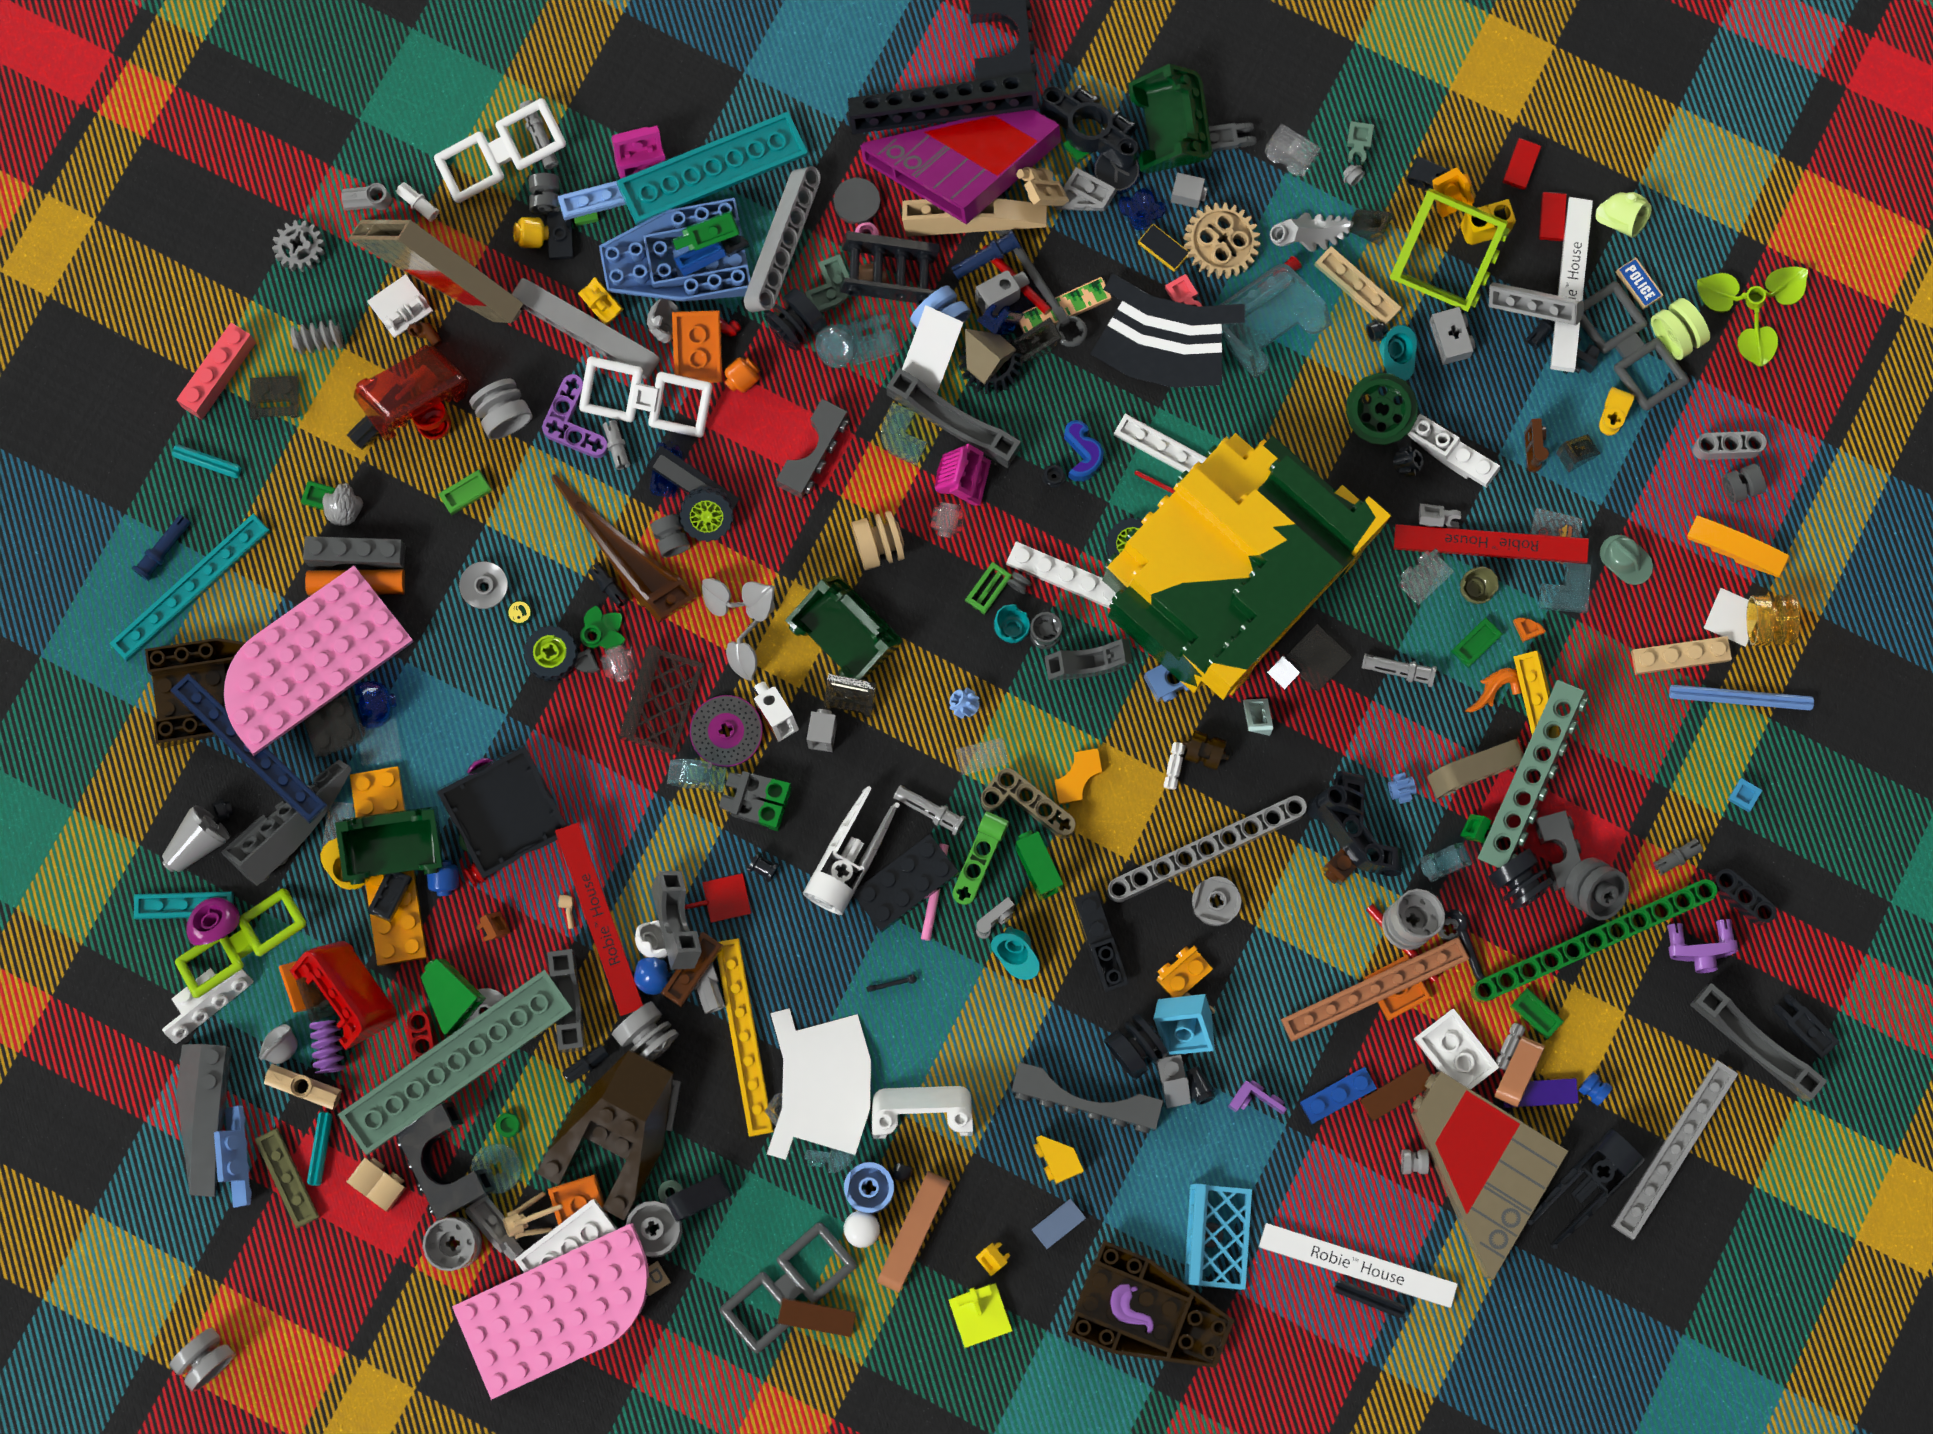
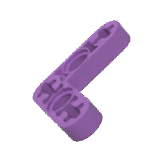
[542,374,608,458]

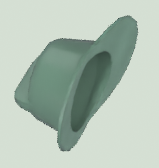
[1600,535,1653,585]

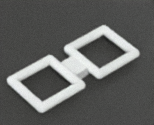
[434,98,566,203]
[579,356,713,438]

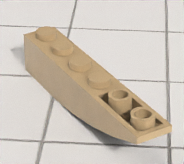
[902,198,1047,237]

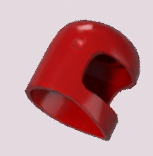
[412,398,451,440]

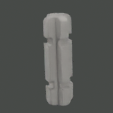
[1495,1023,1525,1070]

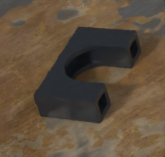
[969,0,1037,80]
[396,1102,496,1220]

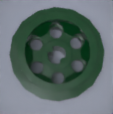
[1346,373,1418,445]

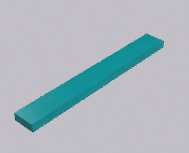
[110,513,271,662]

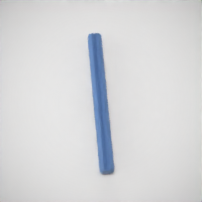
[1669,685,1814,710]

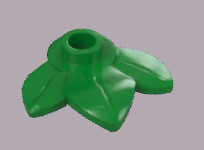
[580,606,625,650]

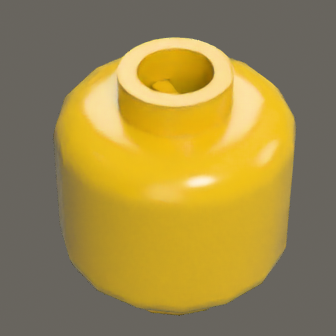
[513,217,549,248]

